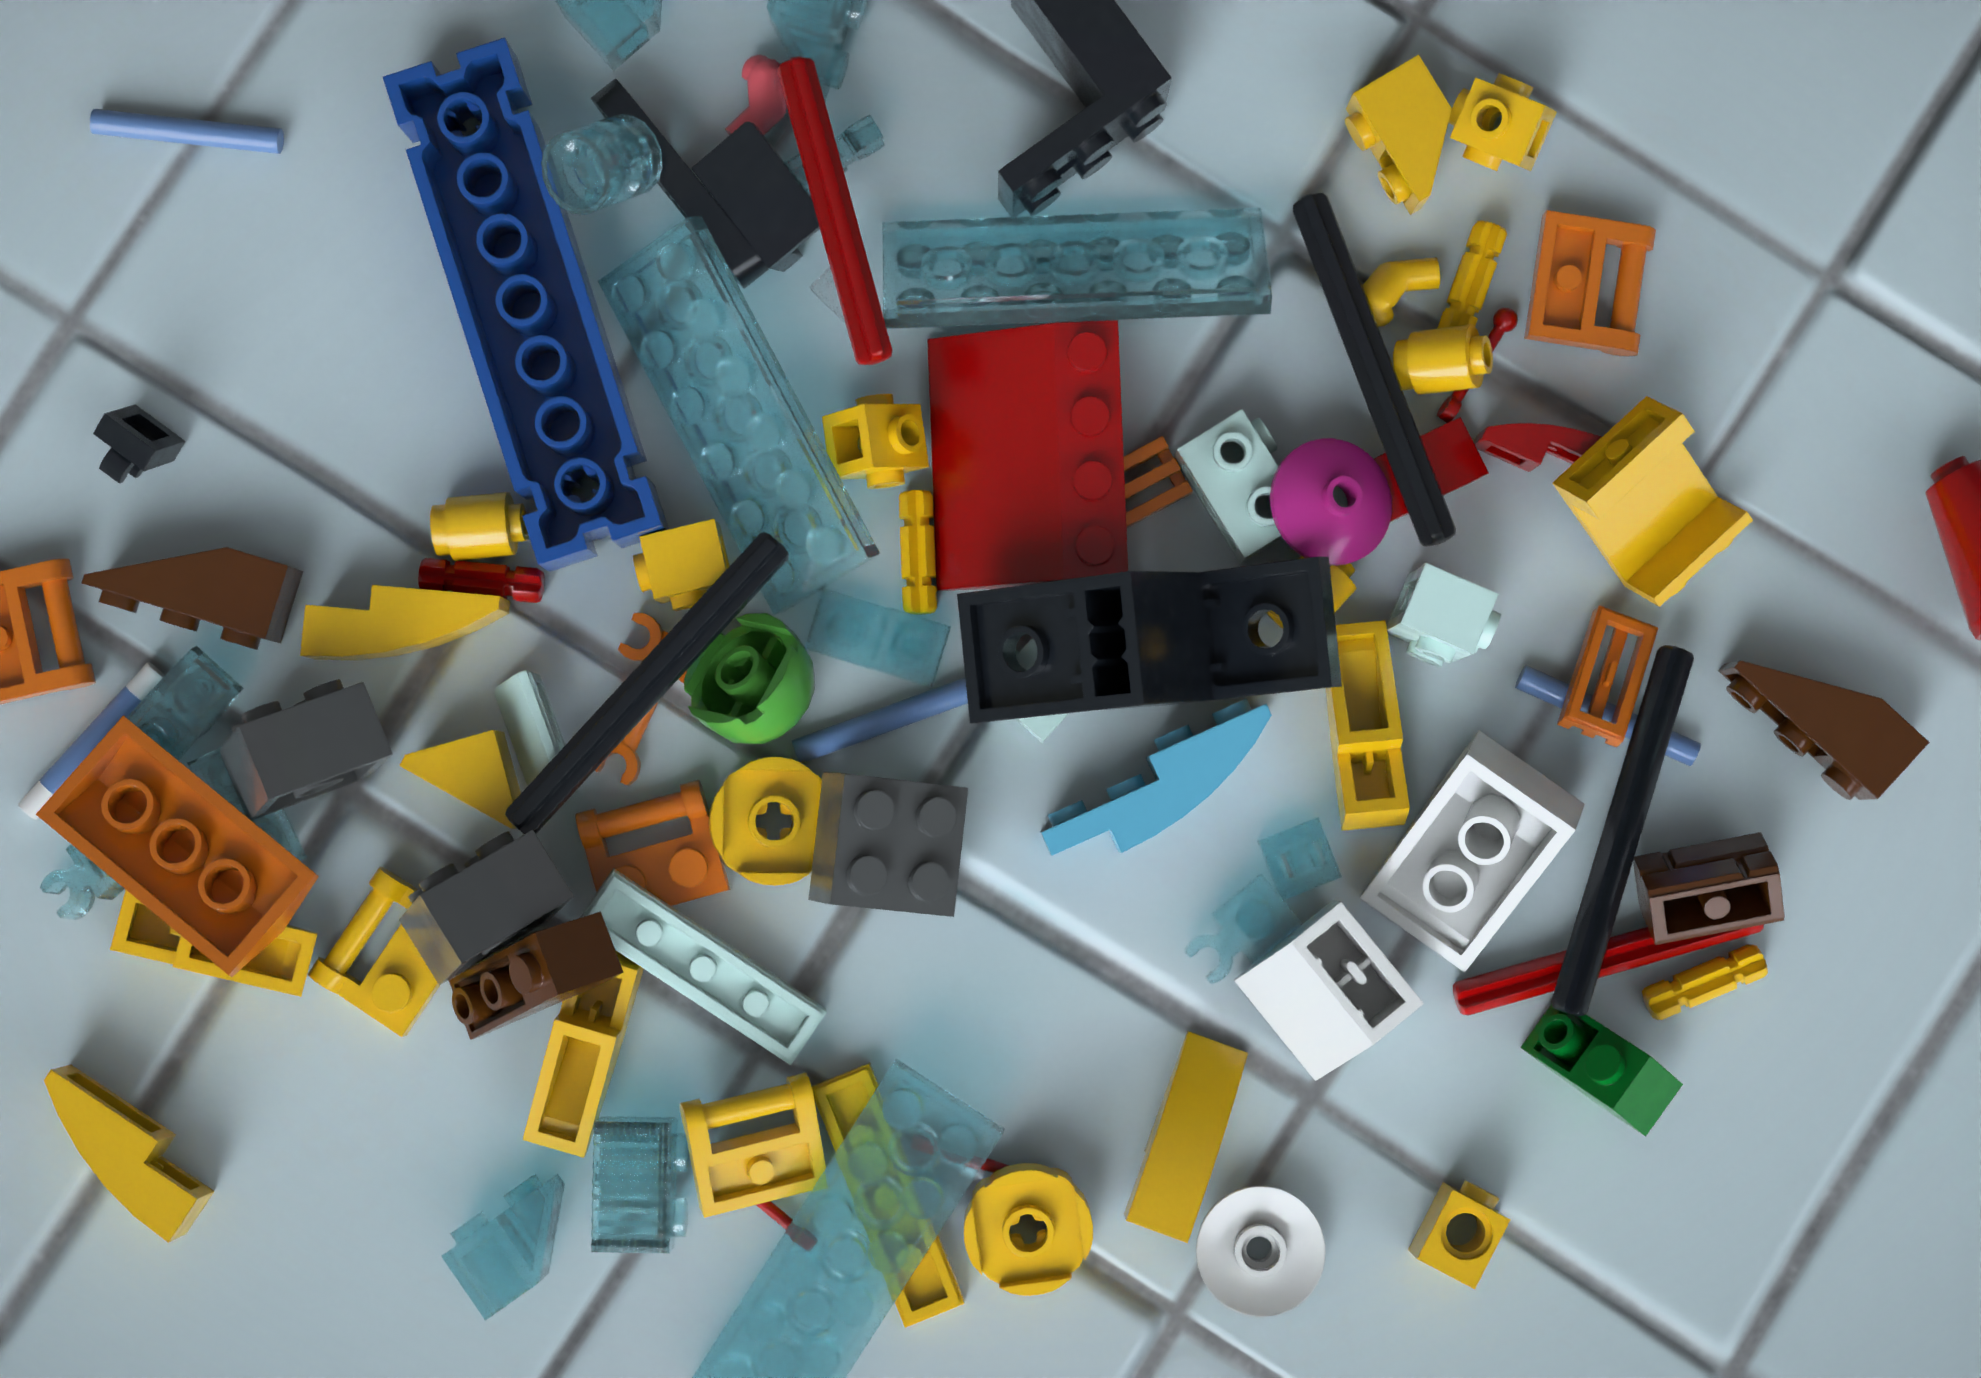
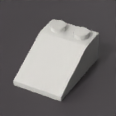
[1360,730,1585,972]

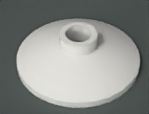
[1196,1186,1326,1317]

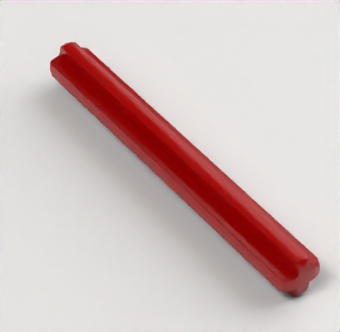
[777,56,893,365]
[1453,924,1764,1016]

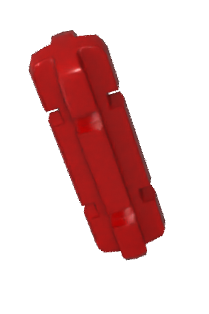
[418,558,545,603]

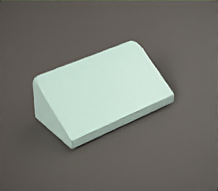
[494,670,580,793]

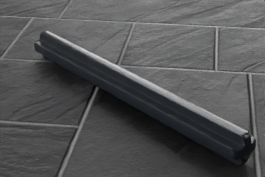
[1293,193,1456,547]
[505,532,789,834]
[1551,645,1694,1016]

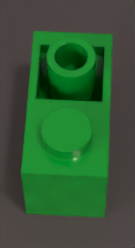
[1520,1004,1683,1137]

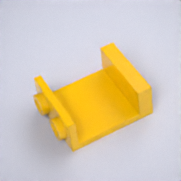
[1552,396,1753,607]

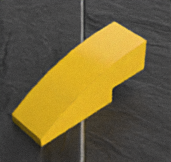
[300,585,510,661]
[1326,620,1410,831]
[110,890,318,997]
[522,950,644,1158]
[1124,1030,1248,1243]
[44,1065,215,1243]

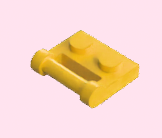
[308,866,440,1037]
[680,1072,829,1218]

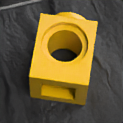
[1408,1180,1510,1289]

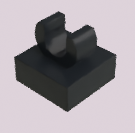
[93,404,186,484]

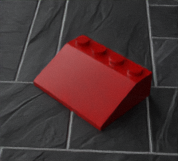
[927,320,1128,591]

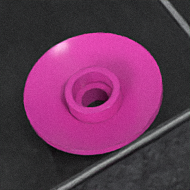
[1270,438,1392,566]

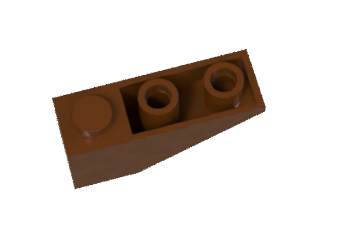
[81,547,303,650]
[1719,660,1930,800]
[449,911,624,1040]

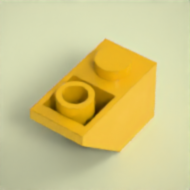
[1345,54,1452,215]

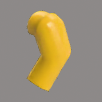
[1362,257,1440,327]

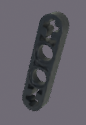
[591,78,769,289]

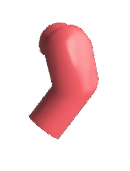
[725,55,787,135]

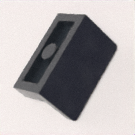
[691,122,820,272]

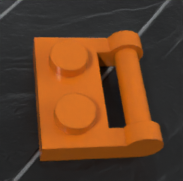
[1524,210,1656,356]
[0,558,96,705]
[575,780,731,906]

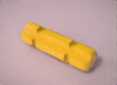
[1437,220,1507,328]
[899,490,937,615]
[1642,944,1768,1020]

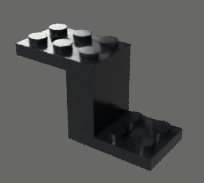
[998,0,1172,219]
[957,557,1342,724]

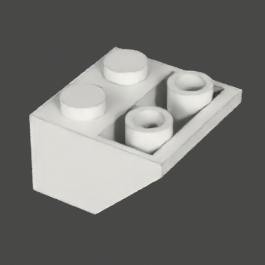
[1234,900,1424,1081]

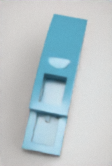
[1040,698,1272,856]

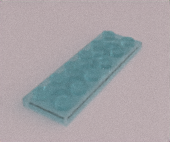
[882,207,1272,329]
[598,216,880,615]
[692,1058,1005,1378]

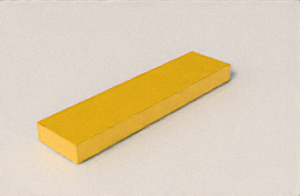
[811,1062,965,1328]

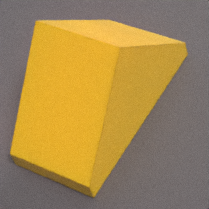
[399,730,521,829]

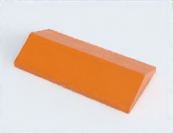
[36,715,319,977]

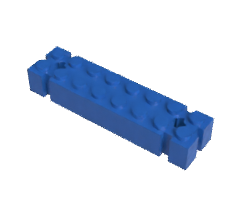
[383,37,669,572]

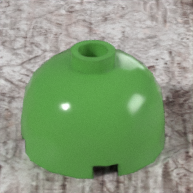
[684,613,815,744]

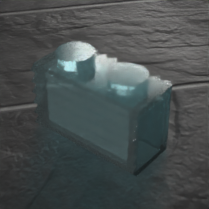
[591,1116,689,1253]

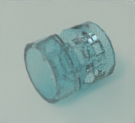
[541,114,663,215]

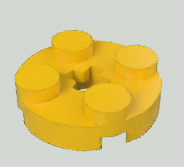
[709,757,822,886]
[964,1163,1093,1296]

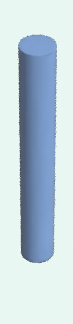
[90,109,284,154]
[1515,665,1701,766]
[792,678,968,763]

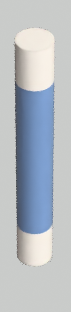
[18,662,167,820]

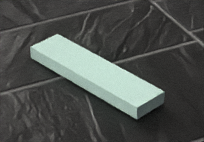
[580,868,827,1065]

